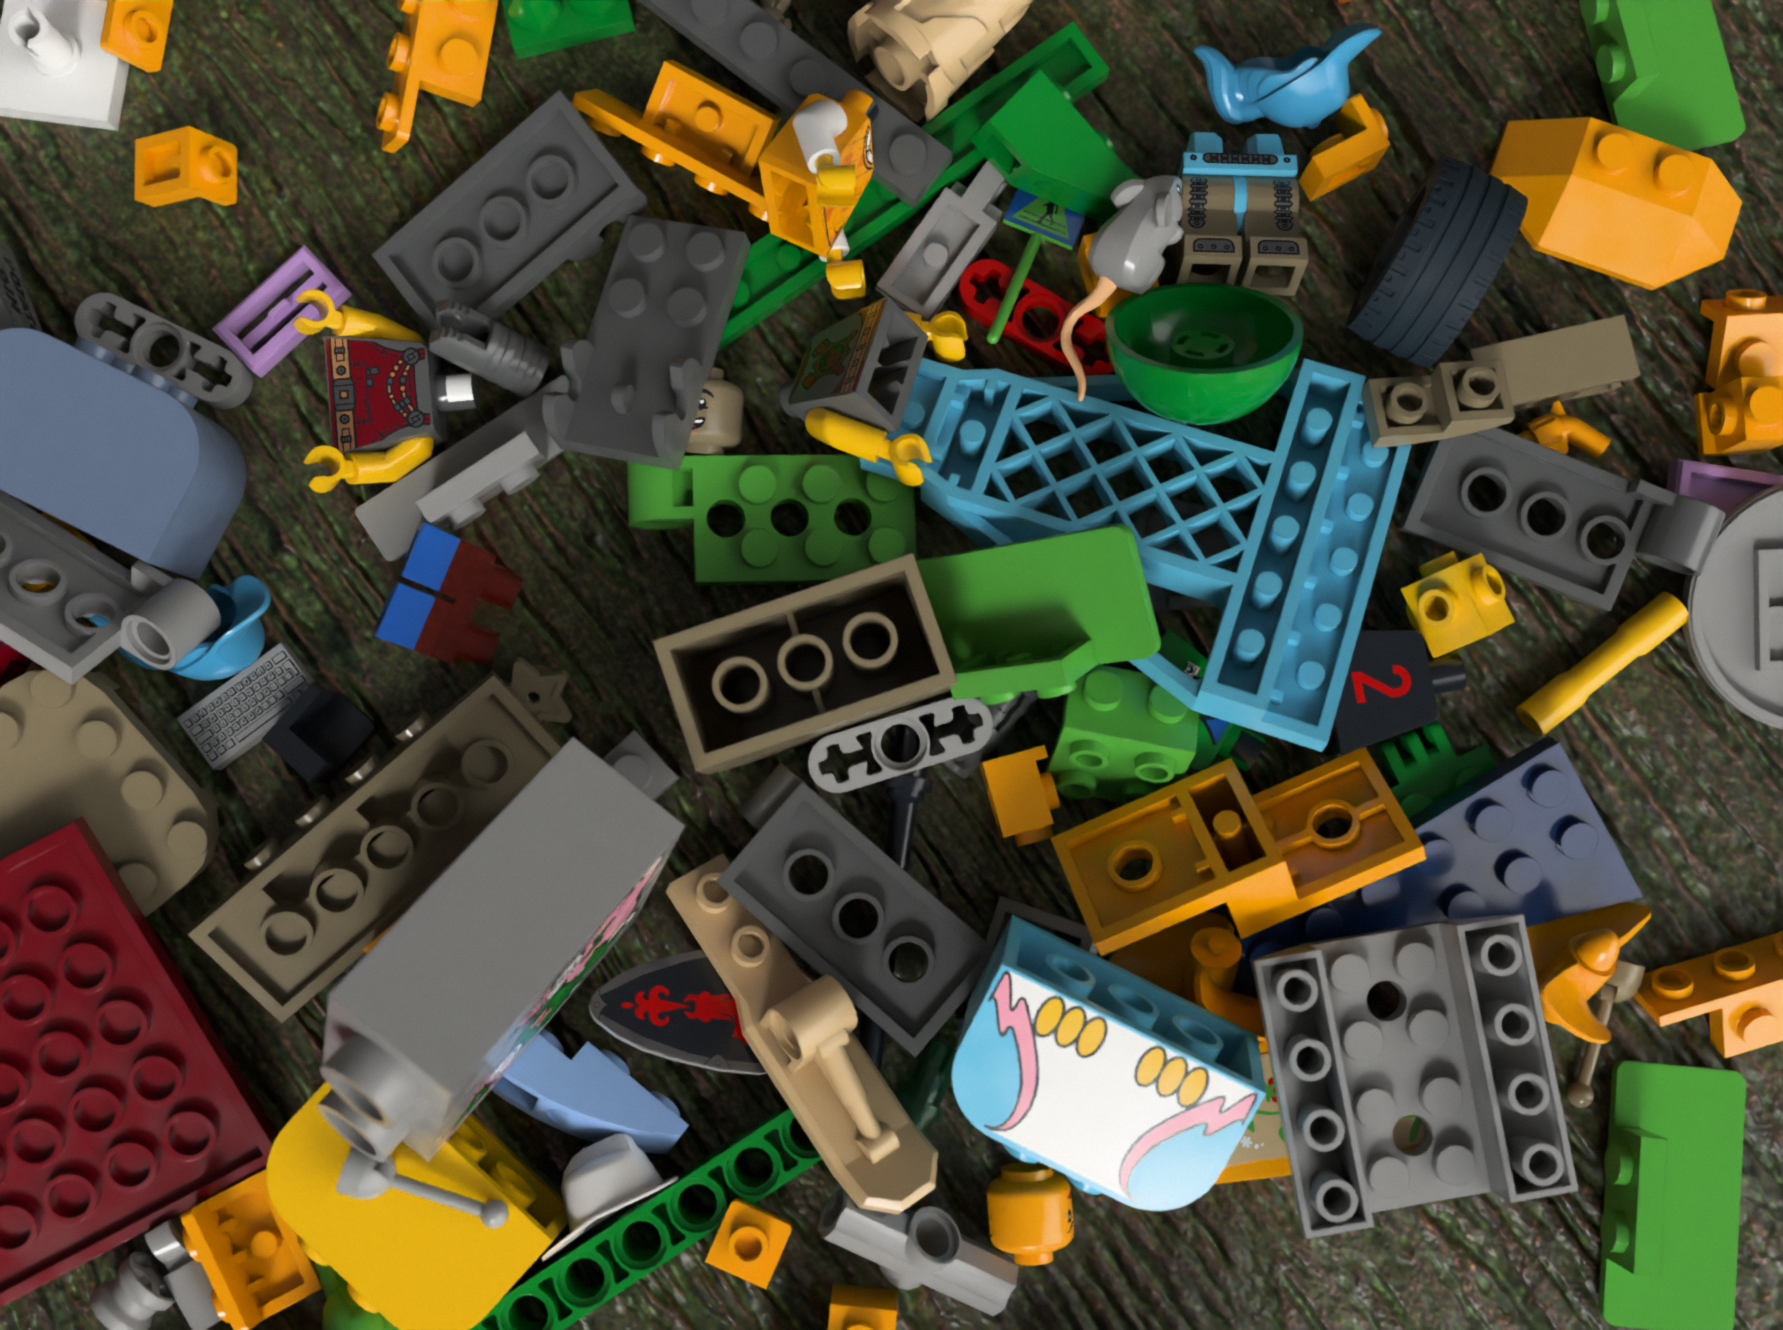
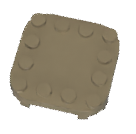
[0,668,221,918]

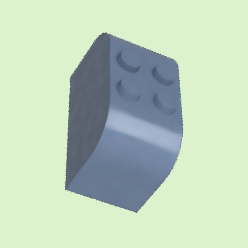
[0,328,247,581]

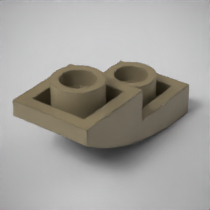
[1361,359,1515,448]

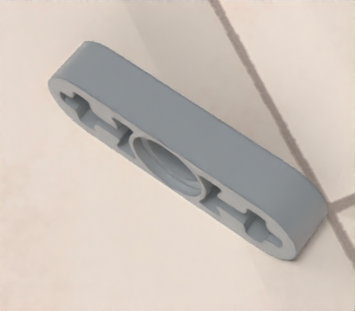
[75,293,253,409]
[808,696,993,793]

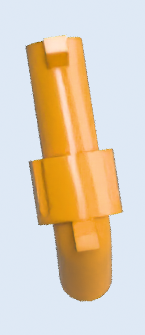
[1517,400,1612,460]

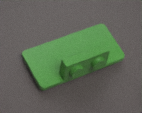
[1578,0,1745,151]
[915,523,1161,705]
[1598,1059,1746,1330]

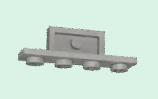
[355,375,569,562]

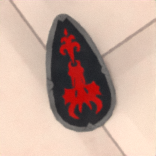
[589,949,806,1075]

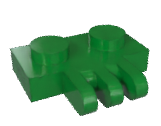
[1376,720,1496,820]

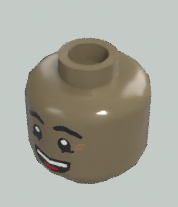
[684,367,744,456]

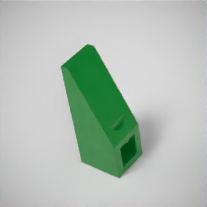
[969,70,1145,224]

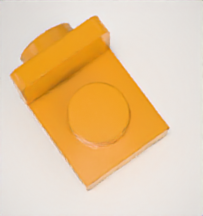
[1299,93,1391,202]
[134,126,237,207]
[705,1198,792,1289]

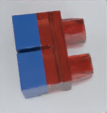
[372,522,523,665]

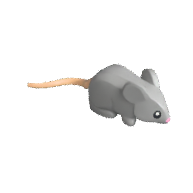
[1060,175,1184,402]

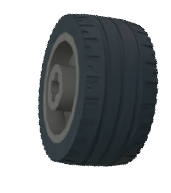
[1346,155,1528,368]

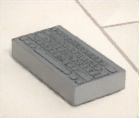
[176,642,315,770]

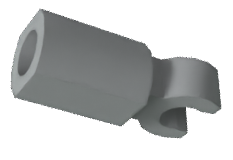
[144,1212,222,1330]

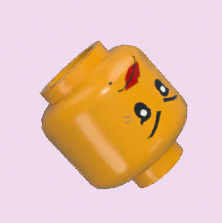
[986,1161,1074,1266]

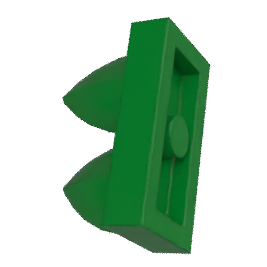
[501,0,636,60]

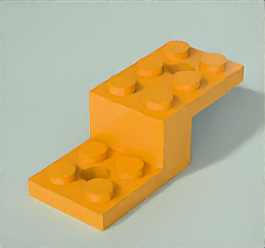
[1050,747,1426,956]

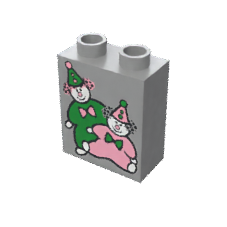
[317,737,685,1162]

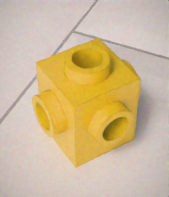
[1401,551,1515,658]

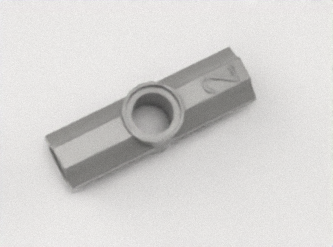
[818,1183,1018,1316]

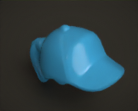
[1194,22,1382,129]
[89,575,271,681]

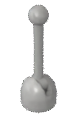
[336,1146,509,1229]

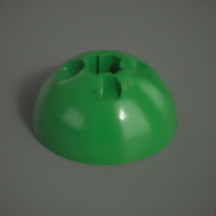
[1105,282,1304,425]

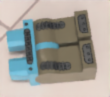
[1174,132,1309,296]

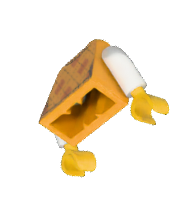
[758,89,879,299]

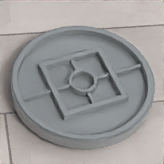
[1681,483,1783,729]

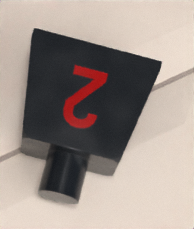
[1324,630,1466,756]

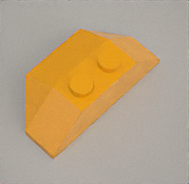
[1488,117,1742,291]

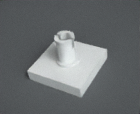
[0,0,130,131]

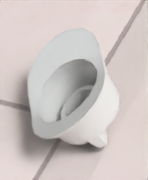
[541,1133,678,1262]

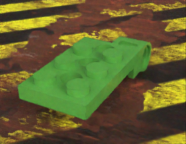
[627,454,917,586]

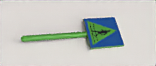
[987,188,1086,344]

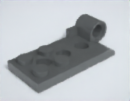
[715,762,995,1057]

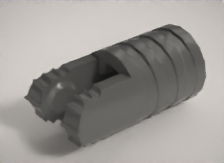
[428,298,550,398]

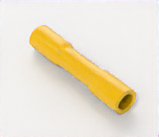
[1515,592,1689,737]

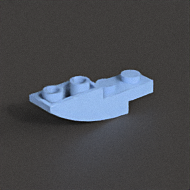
[491,1028,689,1155]

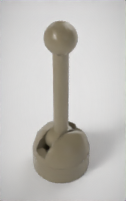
[1566,957,1646,1108]

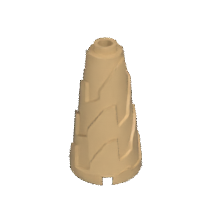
[847,0,1033,123]

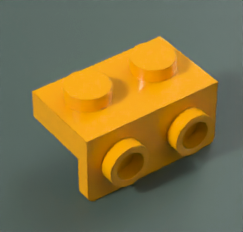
[1700,289,1783,390]
[180,1169,322,1330]

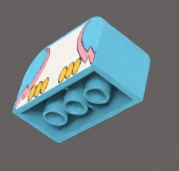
[952,915,1266,1211]

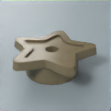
[506,657,573,723]

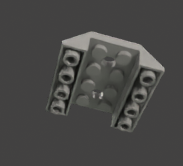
[1251,914,1579,1239]

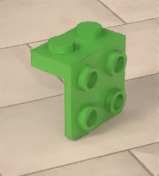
[1045,664,1199,805]

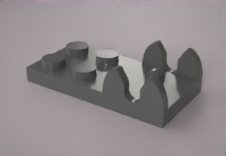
[372,90,647,331]
[542,215,751,471]

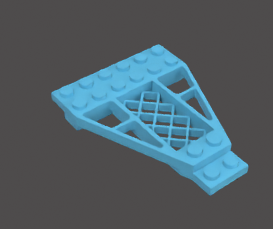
[860,358,1412,752]

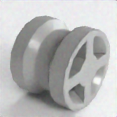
[90,1252,176,1330]

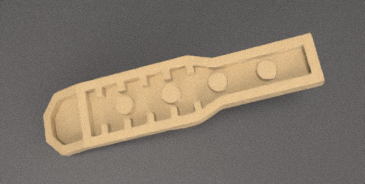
[666,853,938,1215]

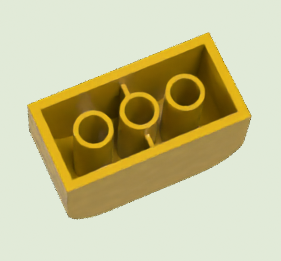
[266,1082,568,1330]

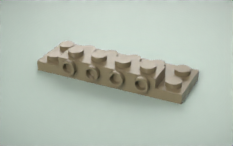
[187,670,564,1024]

